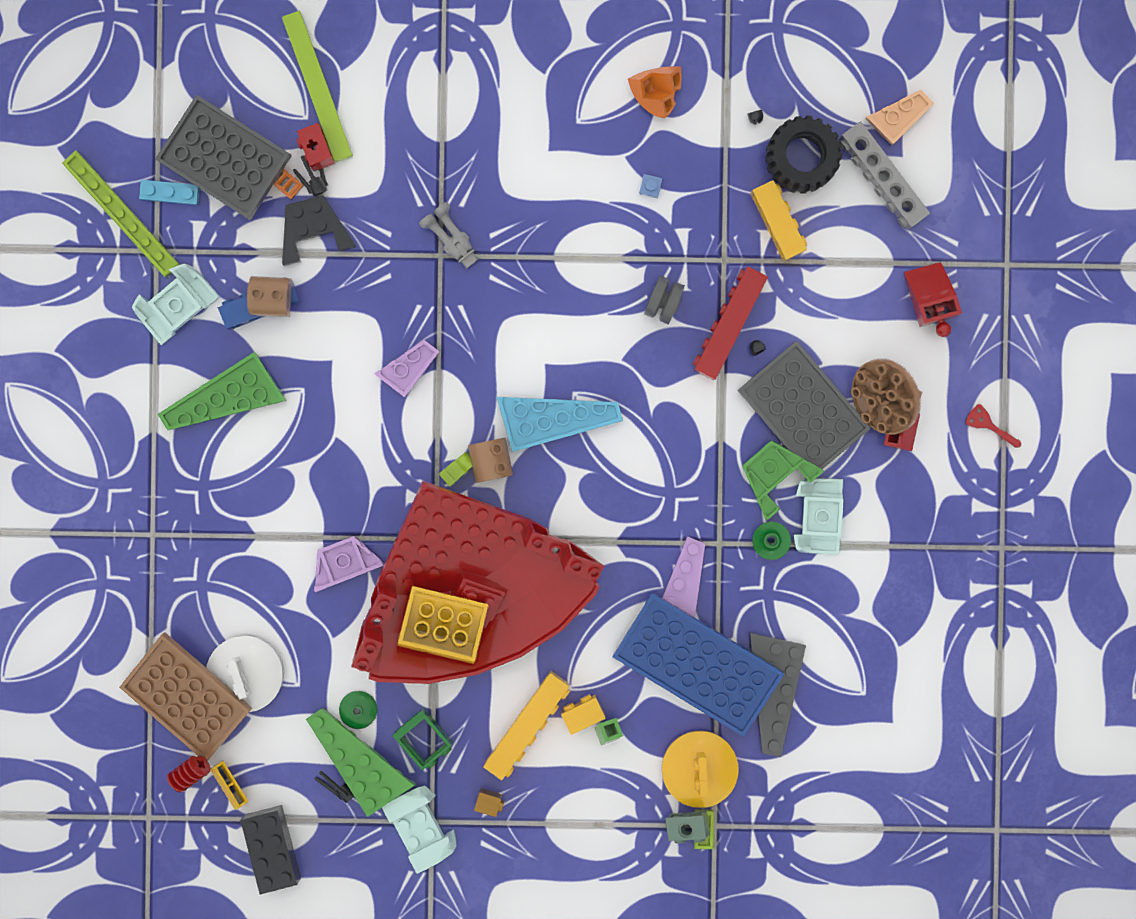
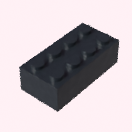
[240,805,301,895]

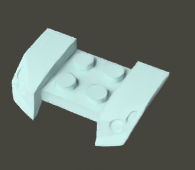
[132,264,220,346]
[794,478,843,555]
[382,786,456,874]

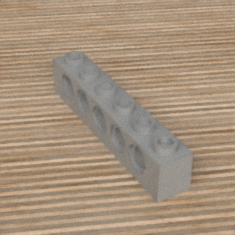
[839,121,930,230]

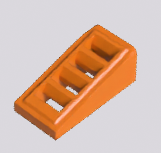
[274,169,304,200]

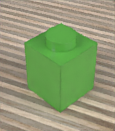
[595,718,623,746]

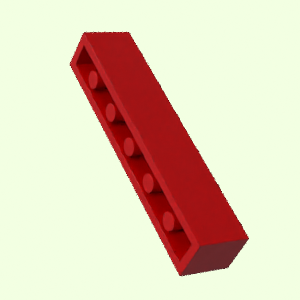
[692,266,768,381]

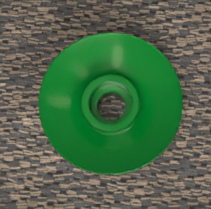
[752,522,791,560]
[339,691,377,729]

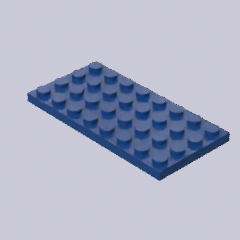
[612,592,785,737]

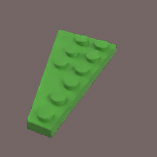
[157,352,287,430]
[306,708,416,817]

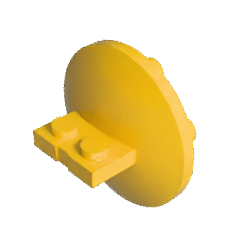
[662,730,739,808]

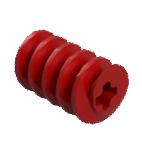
[167,756,210,793]

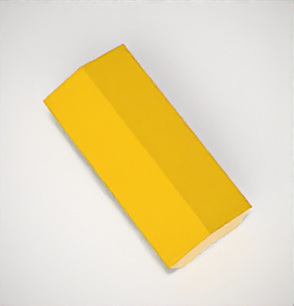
[210,760,249,810]

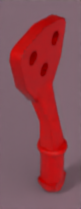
[965,404,1022,448]

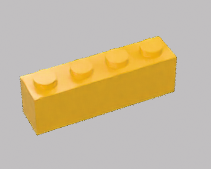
[750,180,807,262]

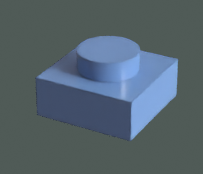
[639,174,663,198]

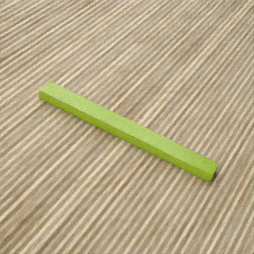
[282,10,353,163]
[62,150,180,278]

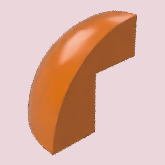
[628,66,682,119]

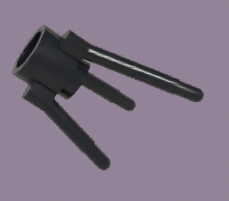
[293,149,328,197]
[315,771,354,803]

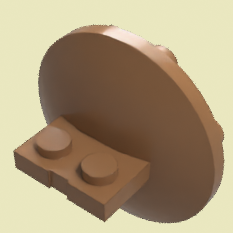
[851,358,923,435]

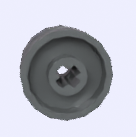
[643,275,685,325]

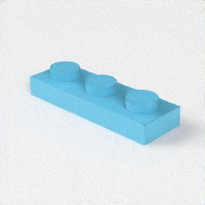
[139,180,200,205]

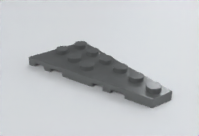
[749,632,806,757]

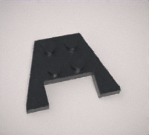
[282,195,356,266]

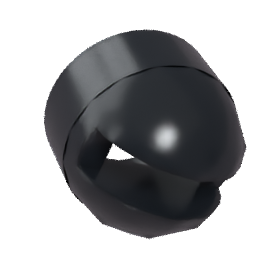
[747,109,764,125]
[750,340,766,356]

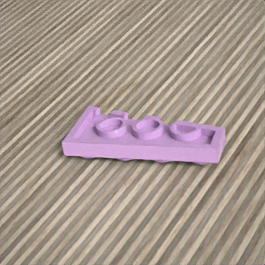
[662,536,705,617]

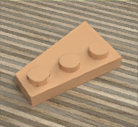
[865,90,934,145]

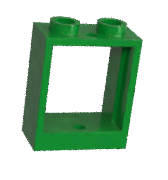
[392,707,453,771]

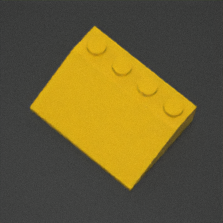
[398,586,488,664]

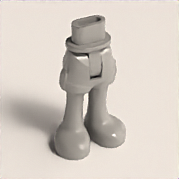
[419,202,478,269]

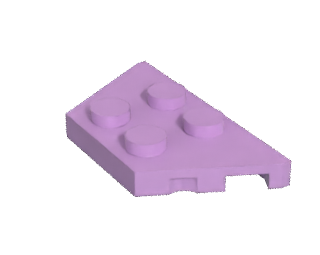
[314,536,384,592]

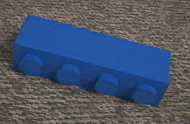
[217,277,301,330]

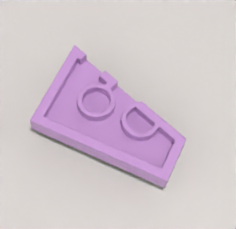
[374,340,440,397]

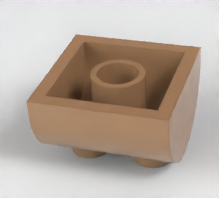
[247,276,292,317]
[468,438,513,483]

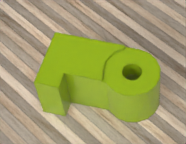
[439,451,472,487]

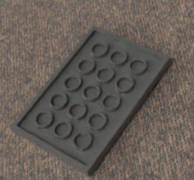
[155,95,292,220]
[737,341,871,469]

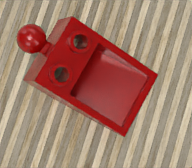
[904,262,962,337]

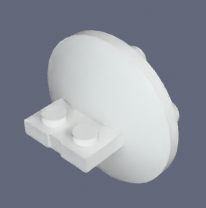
[206,635,284,712]

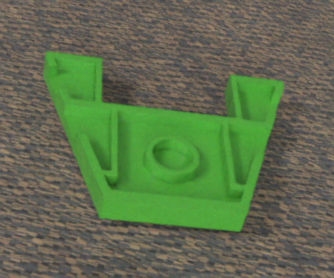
[742,440,824,520]

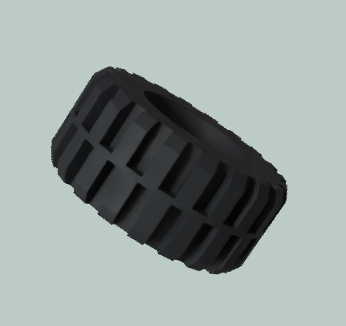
[765,115,842,194]

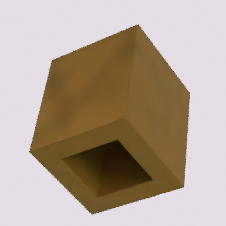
[474,788,504,817]

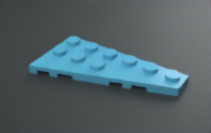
[497,397,623,452]

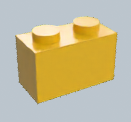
[561,694,606,735]

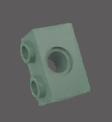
[665,811,710,844]

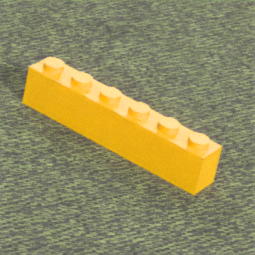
[483,671,570,780]

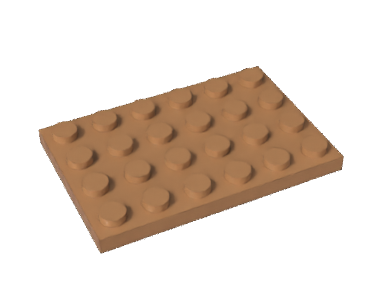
[119,632,252,760]

